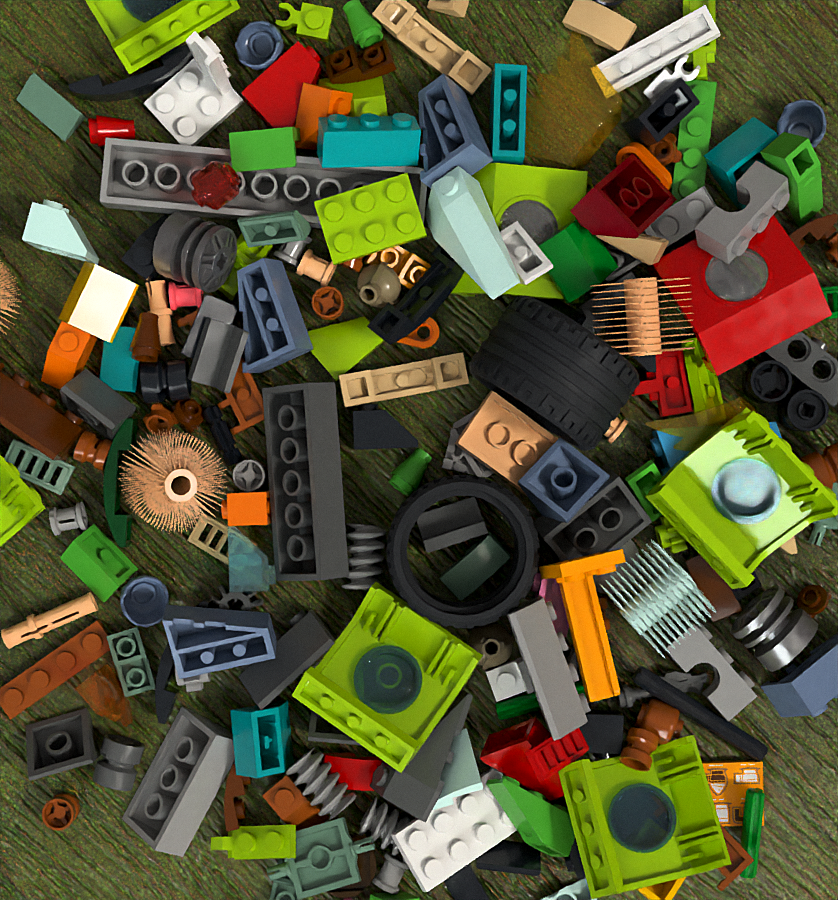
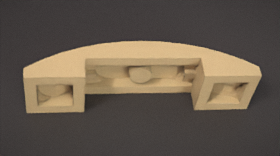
[372,0,492,95]
[338,352,469,407]

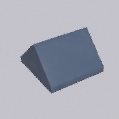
[518,438,610,523]

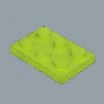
[314,173,427,265]

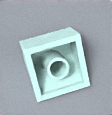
[22,199,99,265]

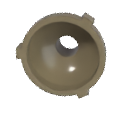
[355,262,401,308]
[468,623,515,670]

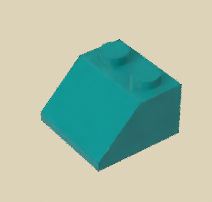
[704,117,778,211]

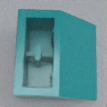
[230,700,294,778]

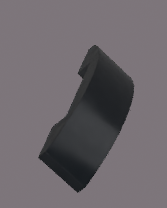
[68,44,194,102]
[367,245,465,345]
[155,598,212,724]

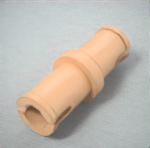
[145,280,176,346]

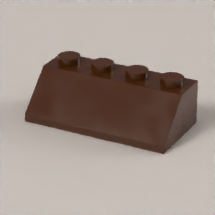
[0,361,88,461]

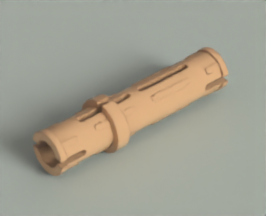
[1,592,98,649]

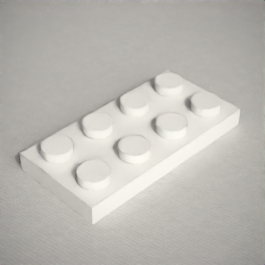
[391,768,517,892]

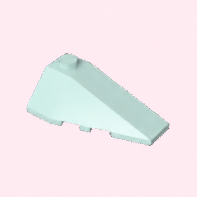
[425,166,520,300]

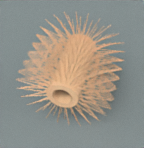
[592,277,695,356]
[119,428,229,534]

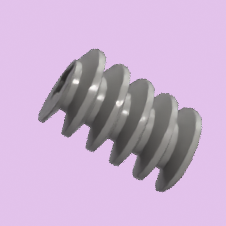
[341,523,386,590]
[286,748,356,820]
[358,797,410,863]

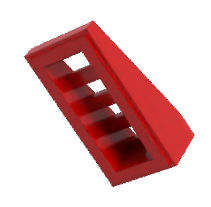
[525,728,589,782]

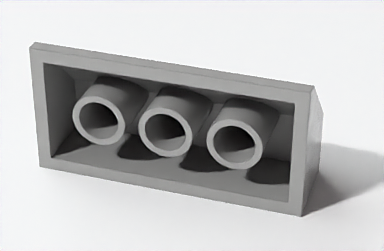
[507,596,590,741]
[122,706,235,857]

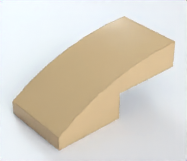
[562,0,637,53]

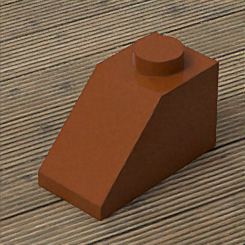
[262,771,330,831]

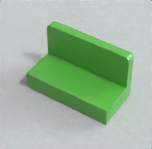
[229,127,301,172]
[60,524,138,602]

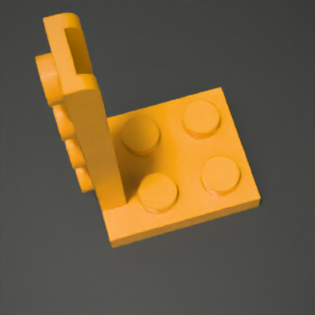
[539,549,626,703]

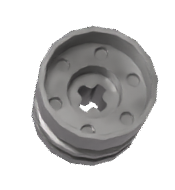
[152,211,237,293]
[730,585,818,672]

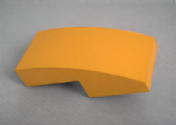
[363,245,431,290]

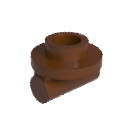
[169,399,204,434]
[797,585,832,619]

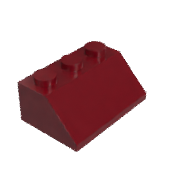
[570,153,677,239]

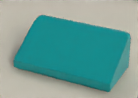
[99,326,139,392]

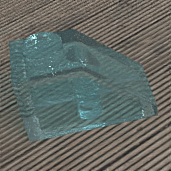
[228,526,276,593]

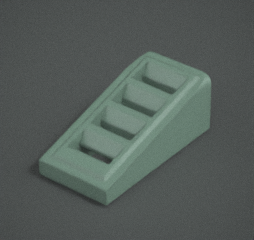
[4,439,76,495]

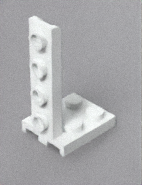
[144,31,244,146]

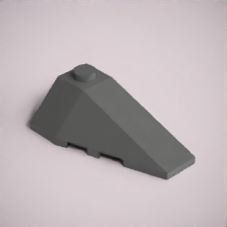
[370,689,473,823]

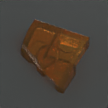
[75,664,133,727]

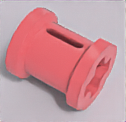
[169,282,204,311]

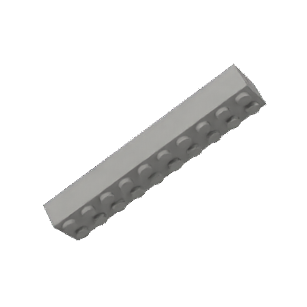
[99,137,427,229]

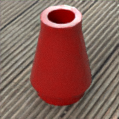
[88,115,135,147]

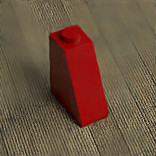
[241,41,321,129]
[479,717,576,801]

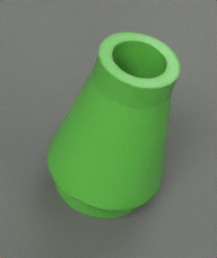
[343,0,383,49]
[388,447,432,496]

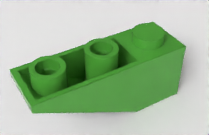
[761,132,823,227]
[486,776,575,857]

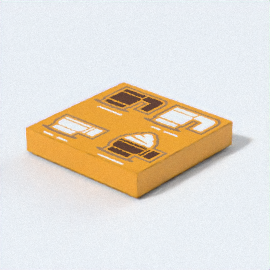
[702,760,764,827]

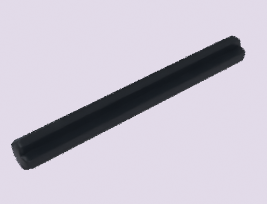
[632,666,768,761]

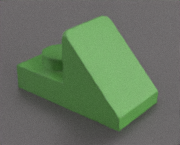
[623,460,662,522]

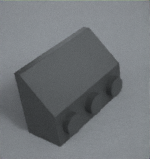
[533,464,653,562]
[238,609,337,710]

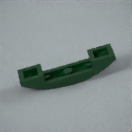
[103,418,138,547]

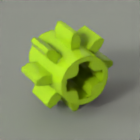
[655,516,688,554]

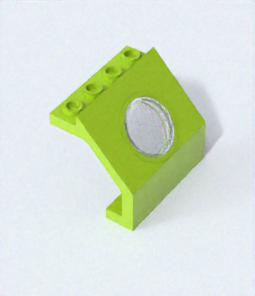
[451,163,593,304]

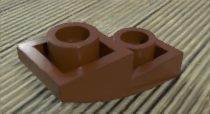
[324,39,397,84]
[788,213,838,250]
[685,555,743,623]
[224,761,252,832]

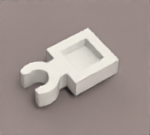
[643,54,701,99]

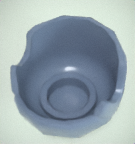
[234,20,284,70]
[777,99,827,148]
[120,574,169,627]

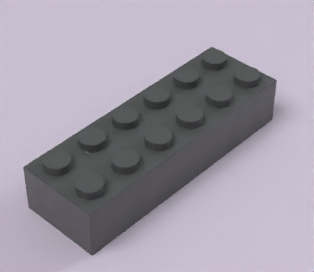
[262,382,349,581]

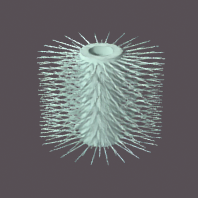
[600,540,717,658]

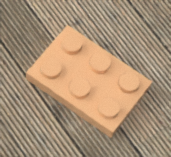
[455,391,558,497]

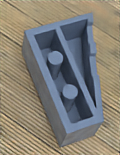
[418,73,493,188]
[237,258,313,373]
[162,605,277,679]
[760,633,838,717]

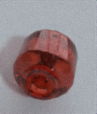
[191,161,241,210]

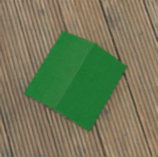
[537,218,618,304]

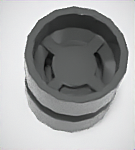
[92,734,145,791]

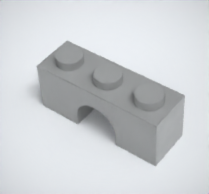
[695,160,790,265]
[660,621,757,722]

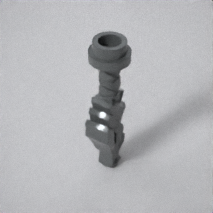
[616,669,707,709]

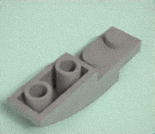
[606,186,717,283]

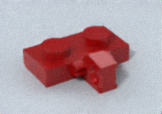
[631,350,693,417]

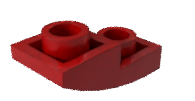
[322,753,383,791]

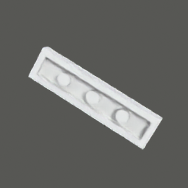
[591,5,721,99]

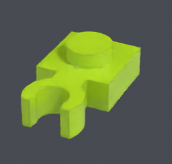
[275,2,334,43]

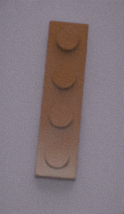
[0,619,110,720]

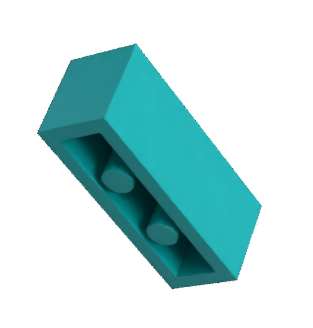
[489,63,527,165]
[317,113,421,168]

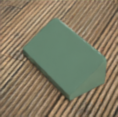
[16,72,86,142]
[237,210,312,248]

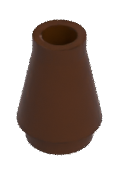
[129,312,162,362]

